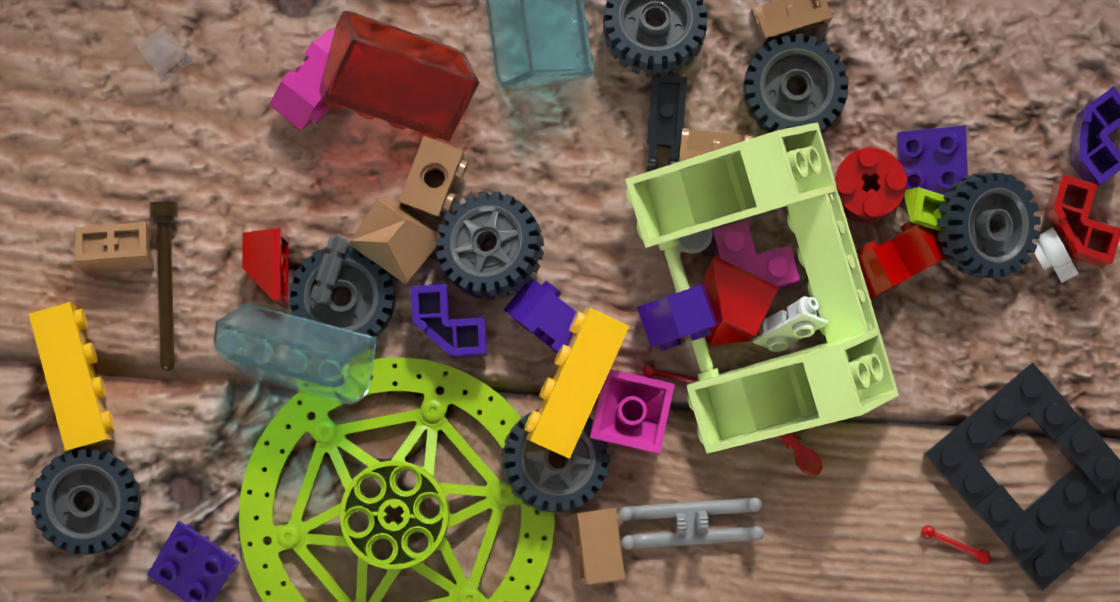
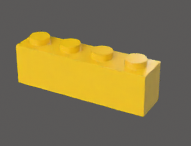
[29,302,116,451]
[524,308,630,459]

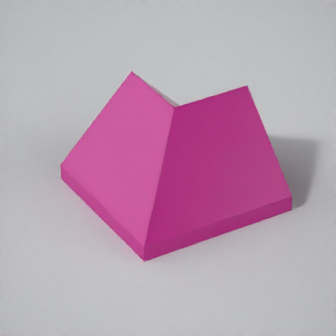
[590,369,675,454]

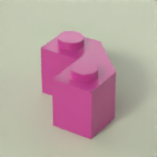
[269,28,364,131]
[712,220,800,288]

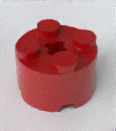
[833,146,907,222]

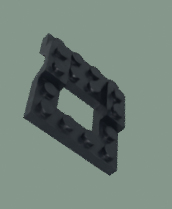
[924,363,1120,591]

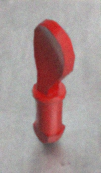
[779,432,823,477]

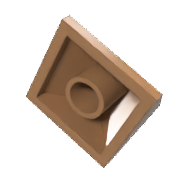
[349,196,440,285]

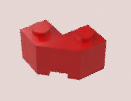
[1045,175,1120,268]
[856,221,951,299]

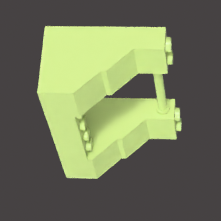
[625,122,899,454]

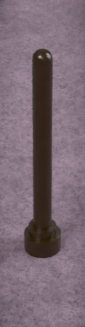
[149,201,178,371]

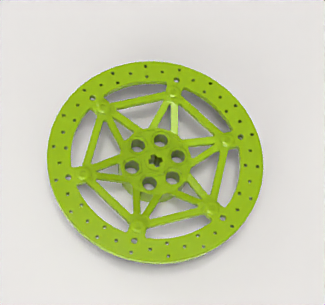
[239,357,555,602]

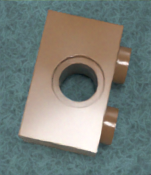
[399,136,468,220]

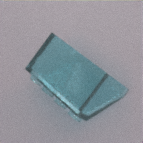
[486,0,594,88]
[213,303,377,404]

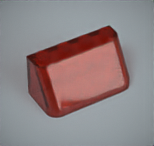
[319,11,480,141]

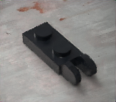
[647,75,687,172]

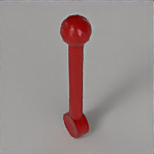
[643,364,698,383]
[921,525,991,564]

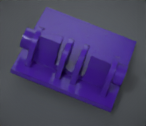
[897,125,968,201]
[147,521,240,602]

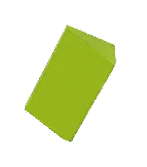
[904,187,948,232]

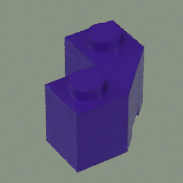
[1070,86,1120,187]
[503,279,577,354]
[411,284,488,358]
[637,284,718,351]

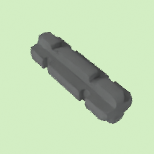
[310,235,349,305]

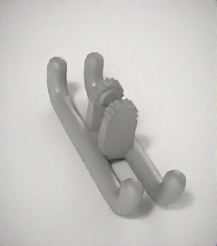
[619,498,764,550]

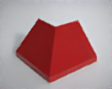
[242,228,289,307]
[700,256,779,345]

